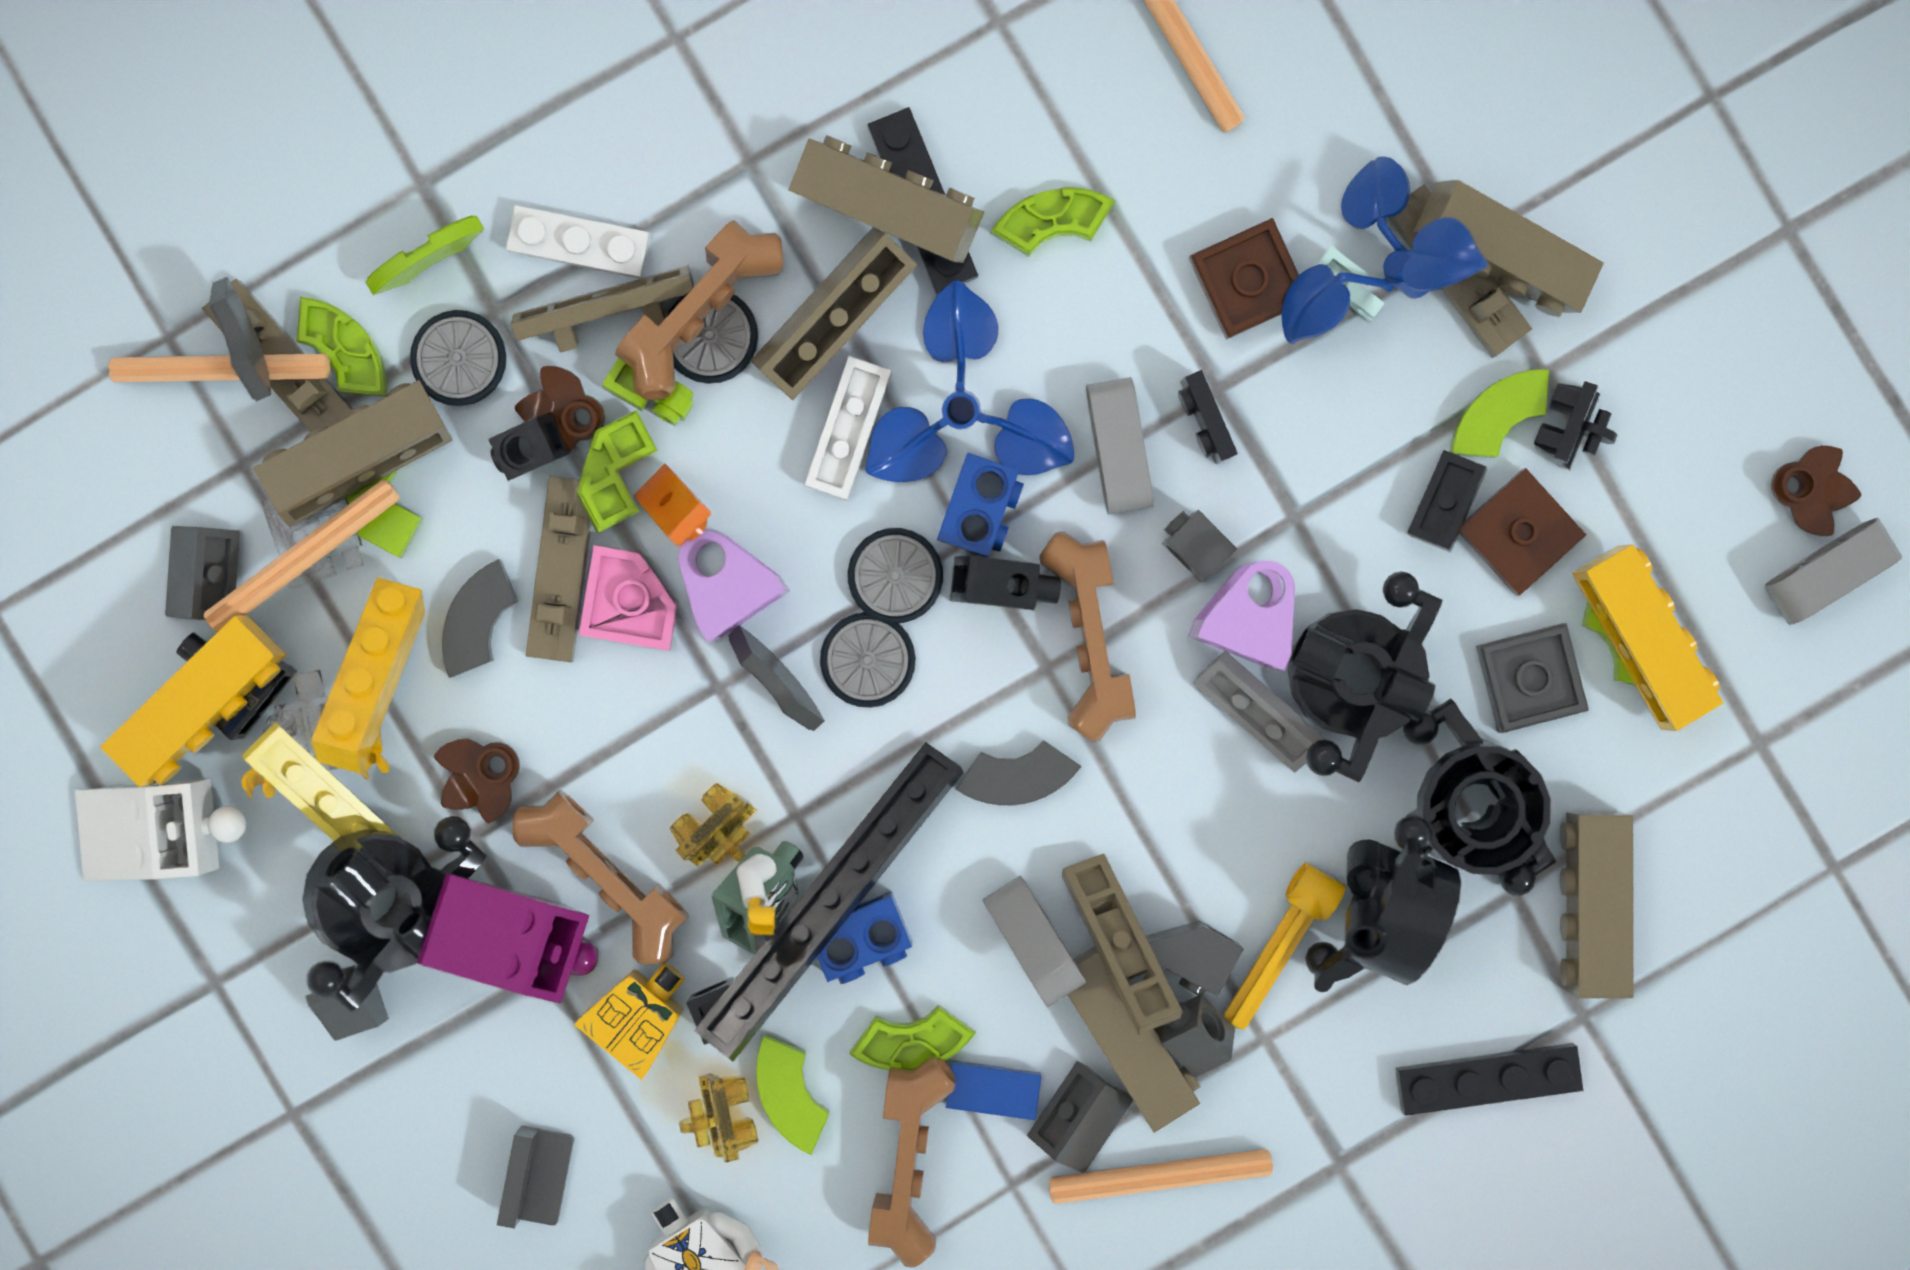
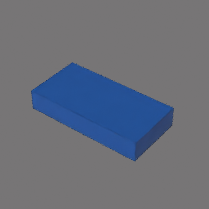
[945,1060,1042,1120]

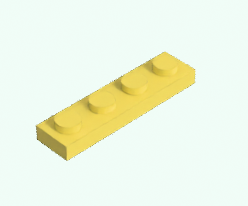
[241,722,399,841]

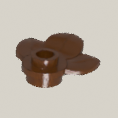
[515,366,605,452]
[1771,445,1861,536]
[434,738,520,823]

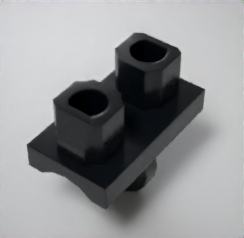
[1534,381,1618,470]

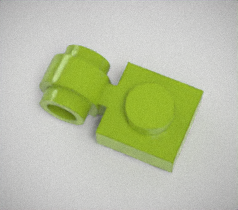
[602,358,694,426]

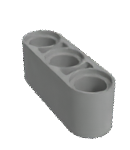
[1086,377,1154,515]
[1765,518,1903,625]
[982,875,1087,1007]

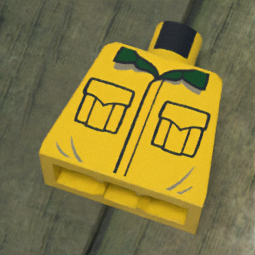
[574,962,685,1080]

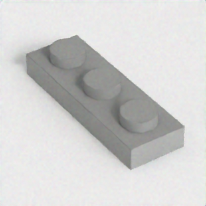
[1193,650,1326,773]

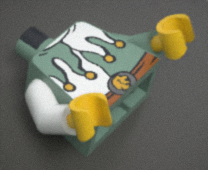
[711,841,804,955]

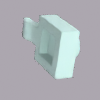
[1317,246,1385,322]

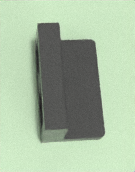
[165,526,240,620]
[1027,1061,1133,1173]
[497,1126,574,1229]

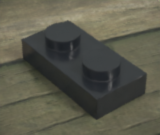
[1178,370,1238,464]
[1407,450,1487,553]

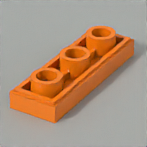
[633,463,711,547]

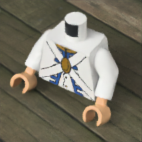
[644,1197,779,1270]

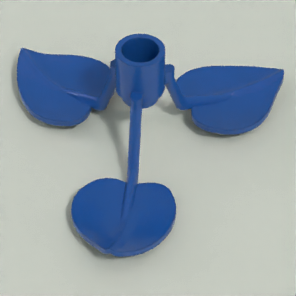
[1281,156,1487,345]
[865,280,1074,482]

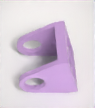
[678,530,790,643]
[1188,560,1295,671]

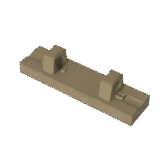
[1388,184,1532,358]
[511,265,694,353]
[201,279,353,432]
[525,476,591,662]
[1062,853,1183,1035]

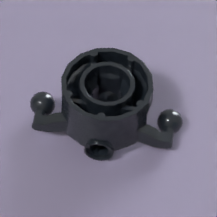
[1287,571,1443,783]
[1403,698,1556,896]
[1305,815,1461,992]
[302,816,487,1012]

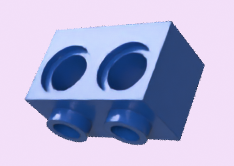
[937,452,1024,558]
[817,891,913,984]

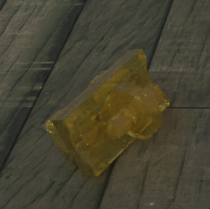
[670,783,757,867]
[678,1073,758,1163]

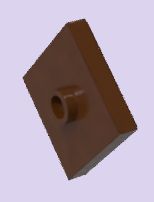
[1189,218,1299,340]
[1459,468,1586,596]

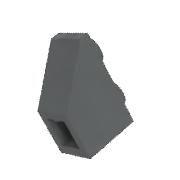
[1146,921,1244,997]
[305,965,389,1041]

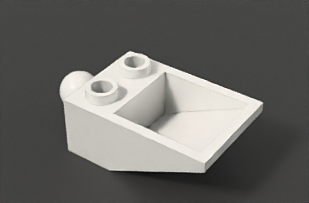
[74,778,246,881]

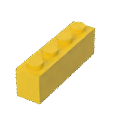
[1572,544,1724,731]
[311,577,425,774]
[100,616,287,787]

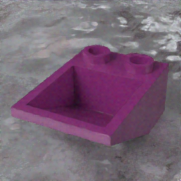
[417,873,598,1004]

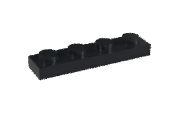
[867,107,978,295]
[1395,1043,1584,1116]

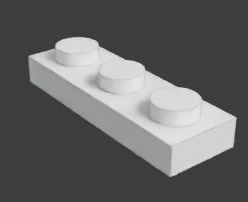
[506,205,651,279]
[804,356,892,501]

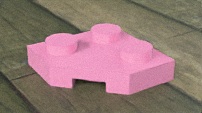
[579,545,678,651]

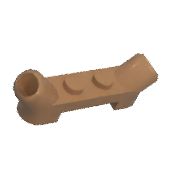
[615,220,783,400]
[1039,531,1136,742]
[513,790,689,964]
[868,1056,956,1268]

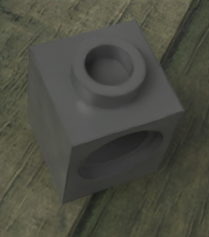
[1162,510,1237,582]
[1161,994,1235,1078]

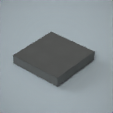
[1476,623,1589,733]

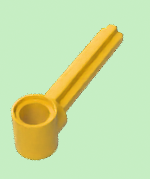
[1223,862,1346,1030]

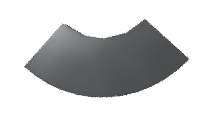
[209,277,271,401]
[442,559,519,678]
[728,625,825,731]
[955,740,1082,805]

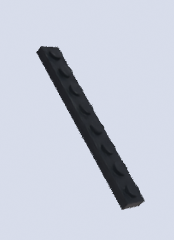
[694,742,964,1062]

